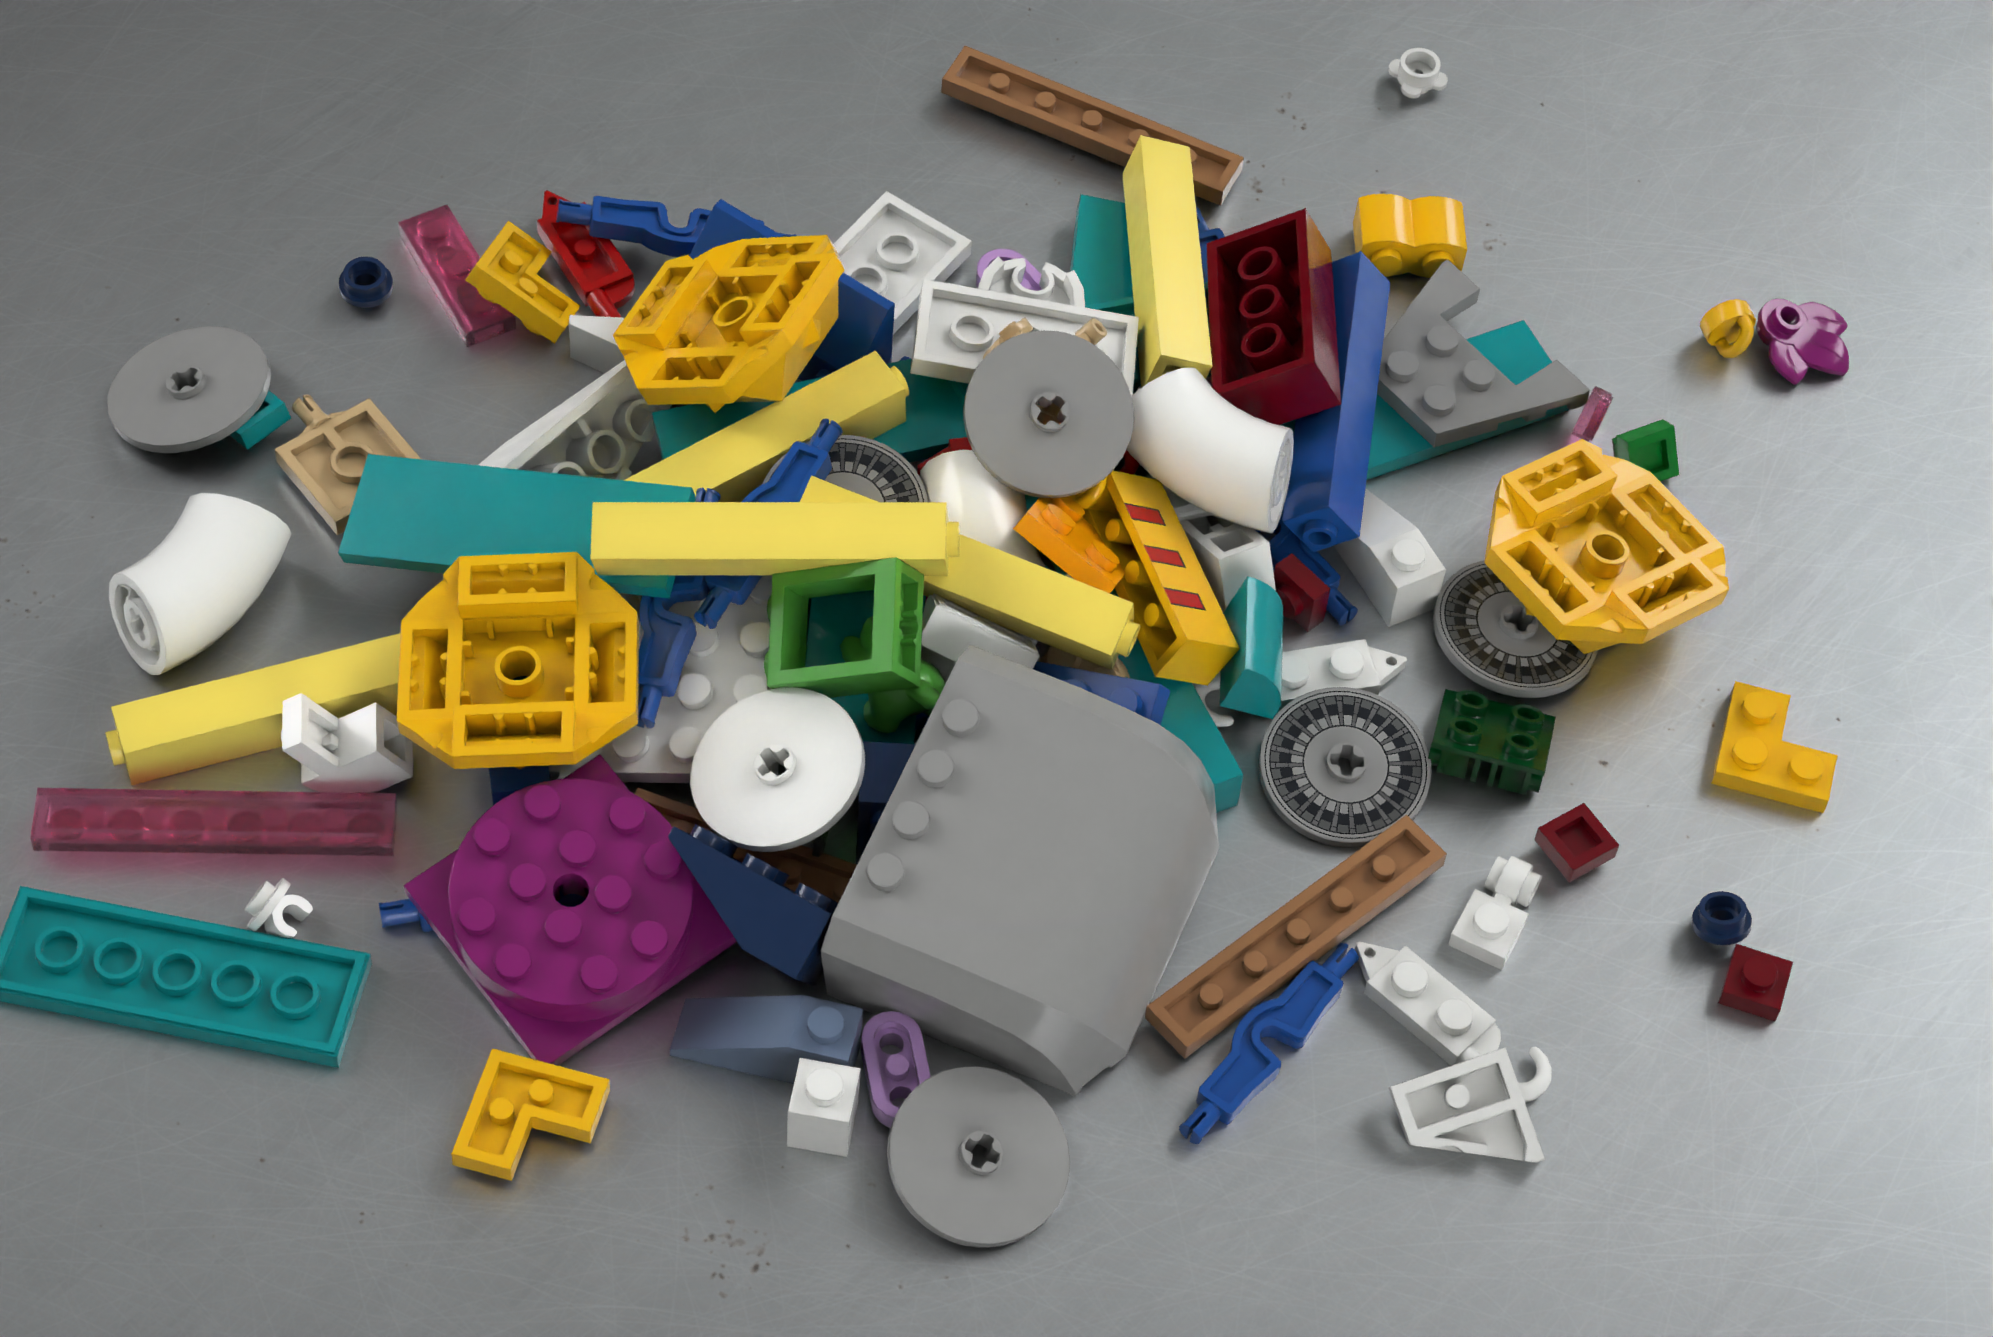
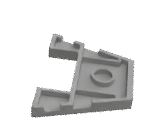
[1377,260,1590,447]

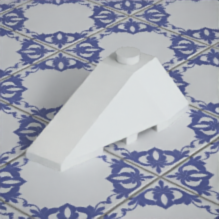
[478,360,672,480]

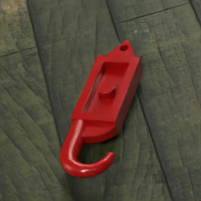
[537,190,635,318]

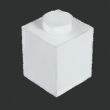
[787,1058,861,1157]

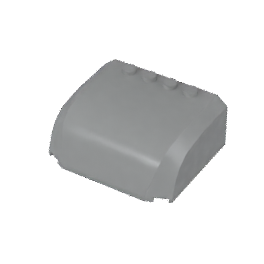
[821,645,1219,1096]

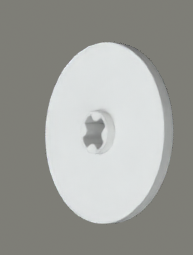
[690,687,865,852]

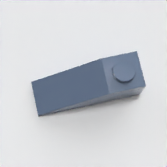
[670,995,863,1084]

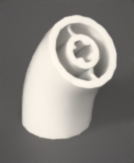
[1126,368,1294,534]
[920,449,1045,629]
[109,493,292,675]

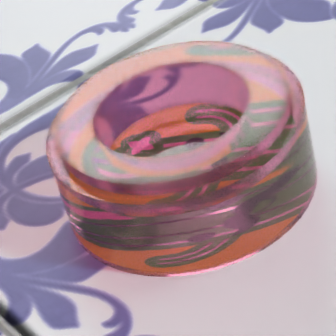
[1572,386,1614,442]

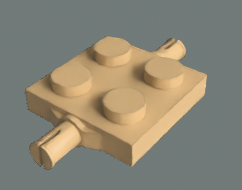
[275,394,422,535]

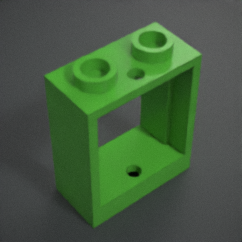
[764,557,924,698]

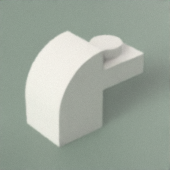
[281,693,413,795]

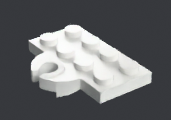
[910,256,1139,395]

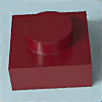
[1274,553,1330,633]
[1534,803,1619,883]
[1718,944,1793,1022]

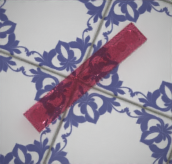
[30,788,397,856]

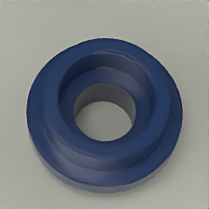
[339,257,393,308]
[1692,891,1752,945]

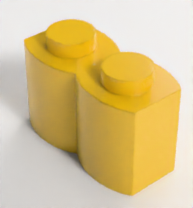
[1353,194,1467,278]

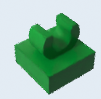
[1612,419,1679,482]

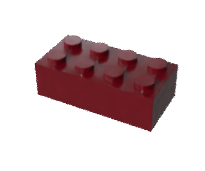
[1207,208,1341,425]

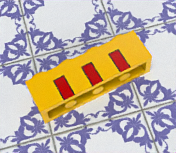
[1083,471,1240,686]

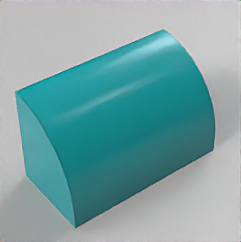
[1219,576,1283,719]

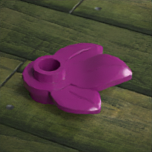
[1756,298,1849,385]

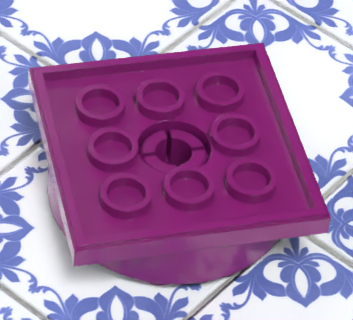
[404,754,737,1066]

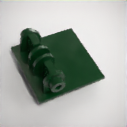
[1428,689,1556,796]

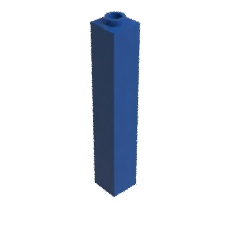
[1282,251,1390,552]

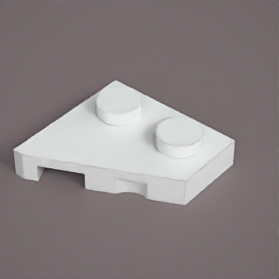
[1388,1047,1545,1163]

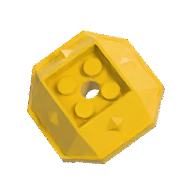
[613,235,845,413]
[1484,439,1729,654]
[396,552,639,769]

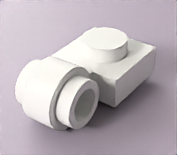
[1448,856,1542,970]

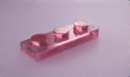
[398,205,516,347]

